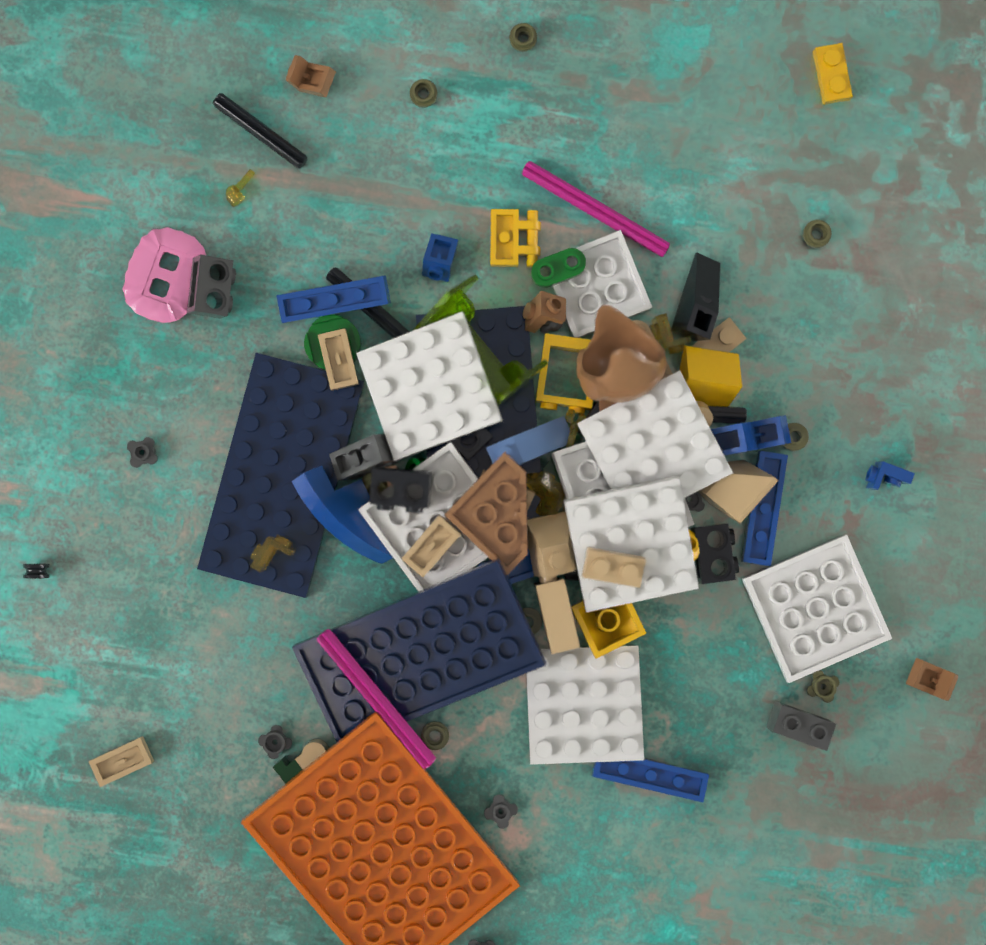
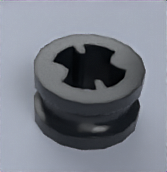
[23,564,49,579]

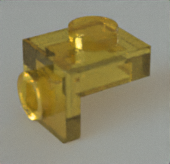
[649,313,691,355]
[526,471,565,516]
[250,535,296,572]

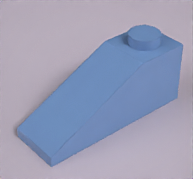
[486,416,575,465]

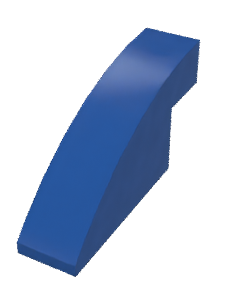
[711,415,791,456]
[291,465,393,564]

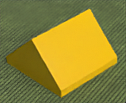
[679,345,743,407]
[571,599,647,659]

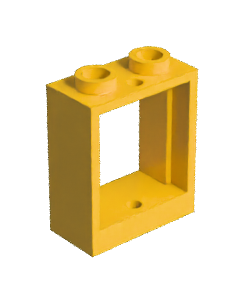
[535,333,593,414]

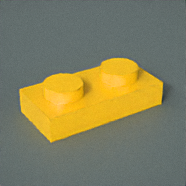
[813,43,853,105]

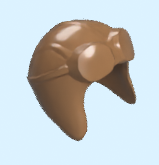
[576,305,667,403]

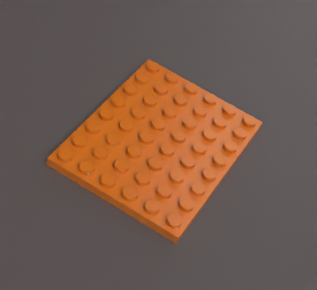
[241,711,520,945]

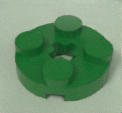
[304,315,361,370]

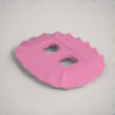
[122,227,206,323]

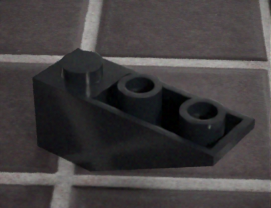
[670,253,720,341]

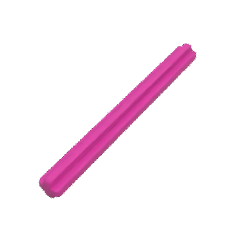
[522,161,670,257]
[317,629,436,769]

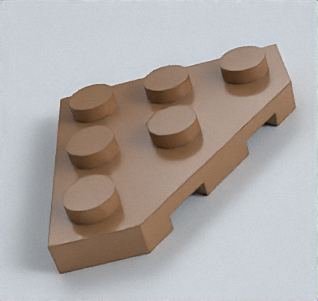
[444,452,528,575]

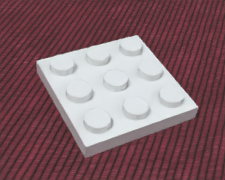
[544,230,652,338]

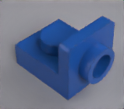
[422,233,458,282]
[865,461,915,490]

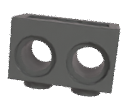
[187,255,236,319]
[329,434,401,481]
[766,701,836,751]

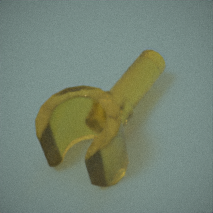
[226,169,255,207]
[565,409,586,448]

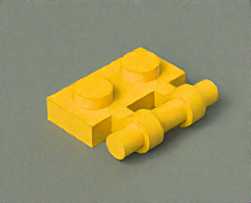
[490,209,541,268]

